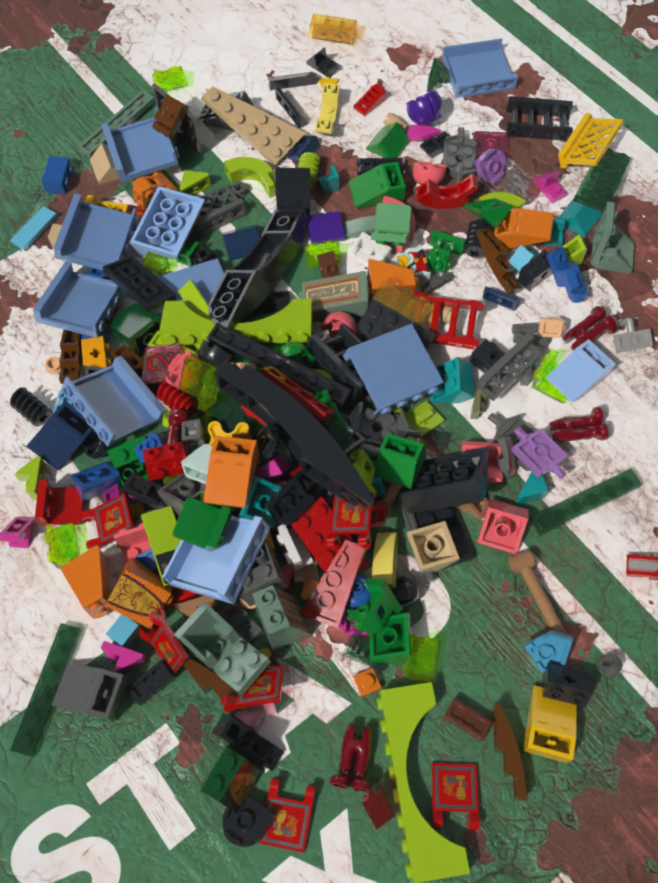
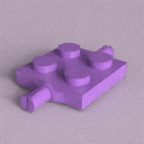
[511,427,568,479]

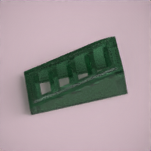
[342,634,387,672]

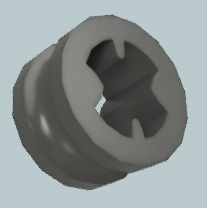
[231,181,247,198]

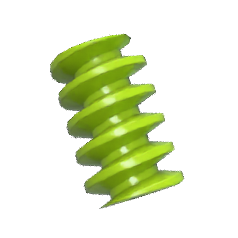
[298,152,320,190]

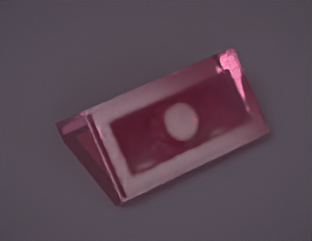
[235,711,265,732]

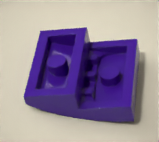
[307,211,345,245]

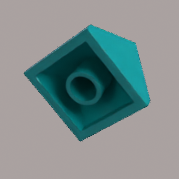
[557,195,602,238]
[239,476,282,529]

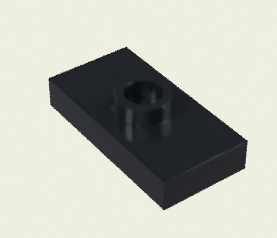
[127,660,175,706]

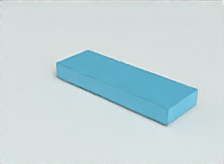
[10,206,58,251]

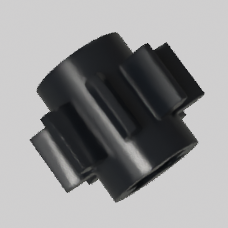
[194,248,215,265]

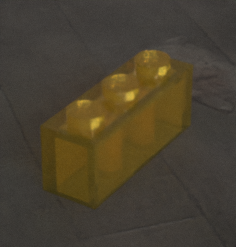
[309,13,357,45]
[372,277,432,326]

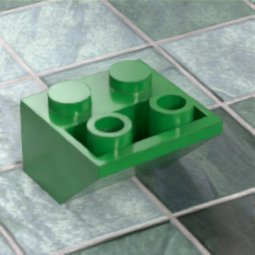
[374,433,426,489]

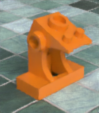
[132,170,178,210]

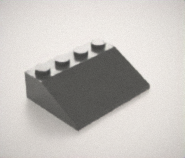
[152,83,216,156]

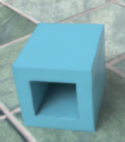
[106,614,140,649]

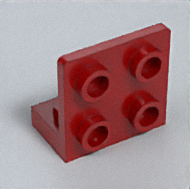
[35,480,84,526]

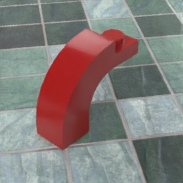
[417,174,478,209]

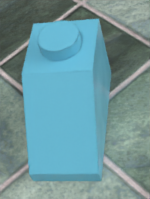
[509,245,540,273]

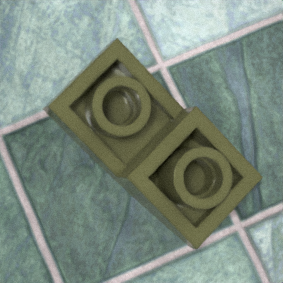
[470,386,491,419]

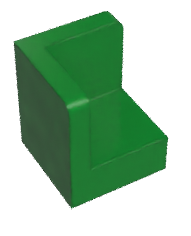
[176,241,200,267]

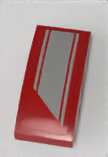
[626,555,658,580]

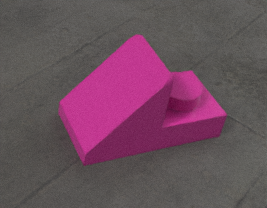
[533,172,567,203]
[0,517,35,548]
[100,641,147,674]

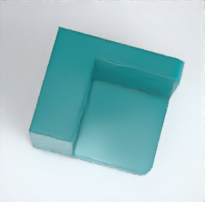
[318,165,339,194]
[544,219,565,247]

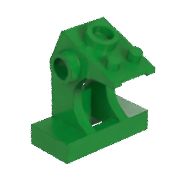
[427,230,466,273]
[346,578,403,636]

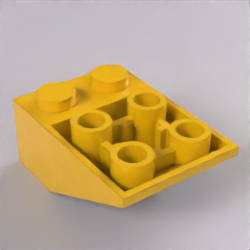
[523,685,577,763]

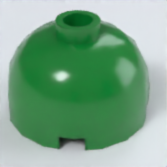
[277,341,314,368]

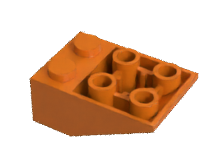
[494,208,554,249]
[204,436,260,508]

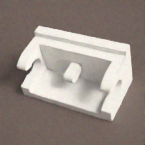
[352,232,391,264]

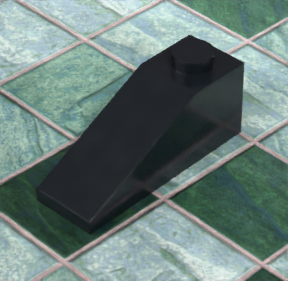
[212,713,284,771]

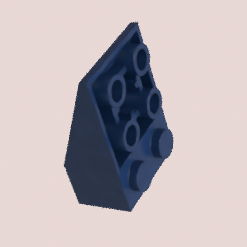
[26,401,93,470]

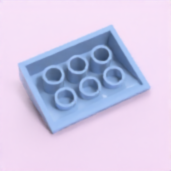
[130,186,205,258]

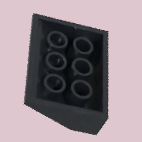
[400,448,489,513]

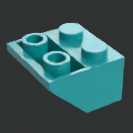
[430,357,474,404]

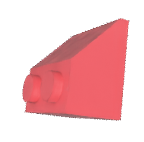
[477,498,528,554]

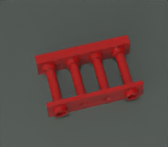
[411,292,485,350]
[241,366,334,426]

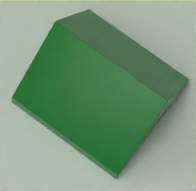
[366,122,410,158]
[465,198,512,228]
[370,613,411,665]

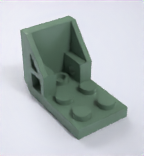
[591,202,634,274]
[174,602,271,696]

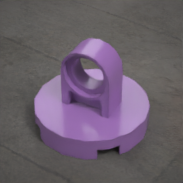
[474,149,507,183]

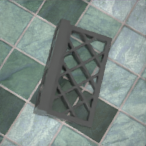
[186,185,247,243]

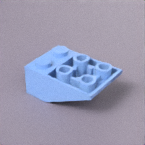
[545,339,616,403]

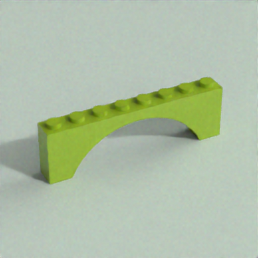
[159,299,312,345]
[376,682,470,883]

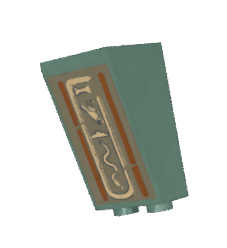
[299,271,368,322]
[252,585,312,652]

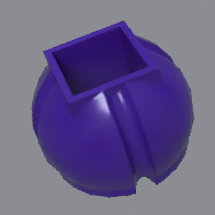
[406,90,443,125]

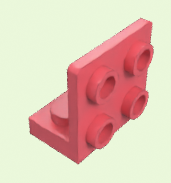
[113,523,151,566]

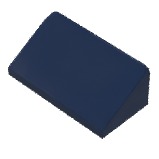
[288,135,320,163]
[482,286,519,311]

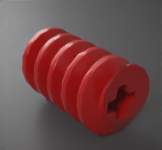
[157,380,199,418]

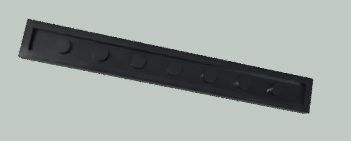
[207,323,352,408]

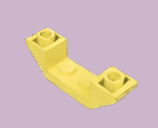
[315,83,340,134]

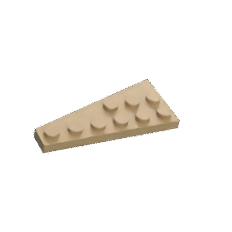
[201,86,306,167]

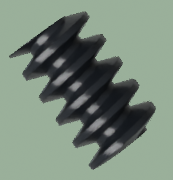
[464,219,488,258]
[10,387,53,427]

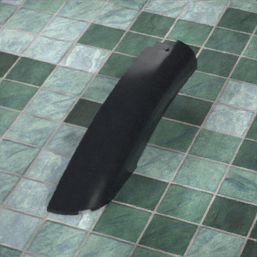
[208,208,309,329]
[214,359,374,509]

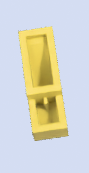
[372,532,398,589]

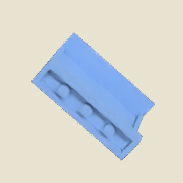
[162,515,270,604]

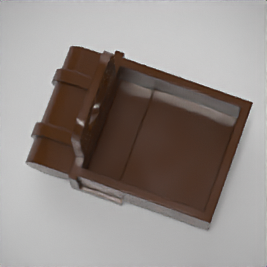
[152,94,189,138]

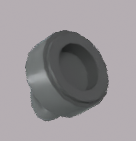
[599,654,623,678]

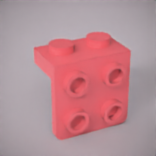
[460,441,503,483]

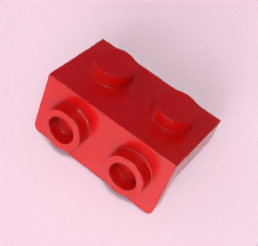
[143,442,186,481]

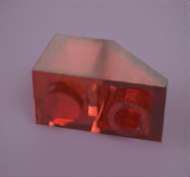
[360,789,395,831]

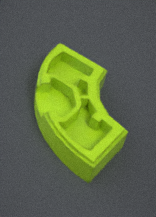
[478,192,526,208]

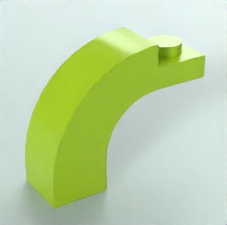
[224,157,276,198]

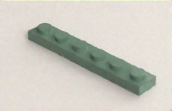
[78,90,156,158]

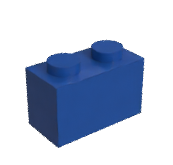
[42,156,74,194]

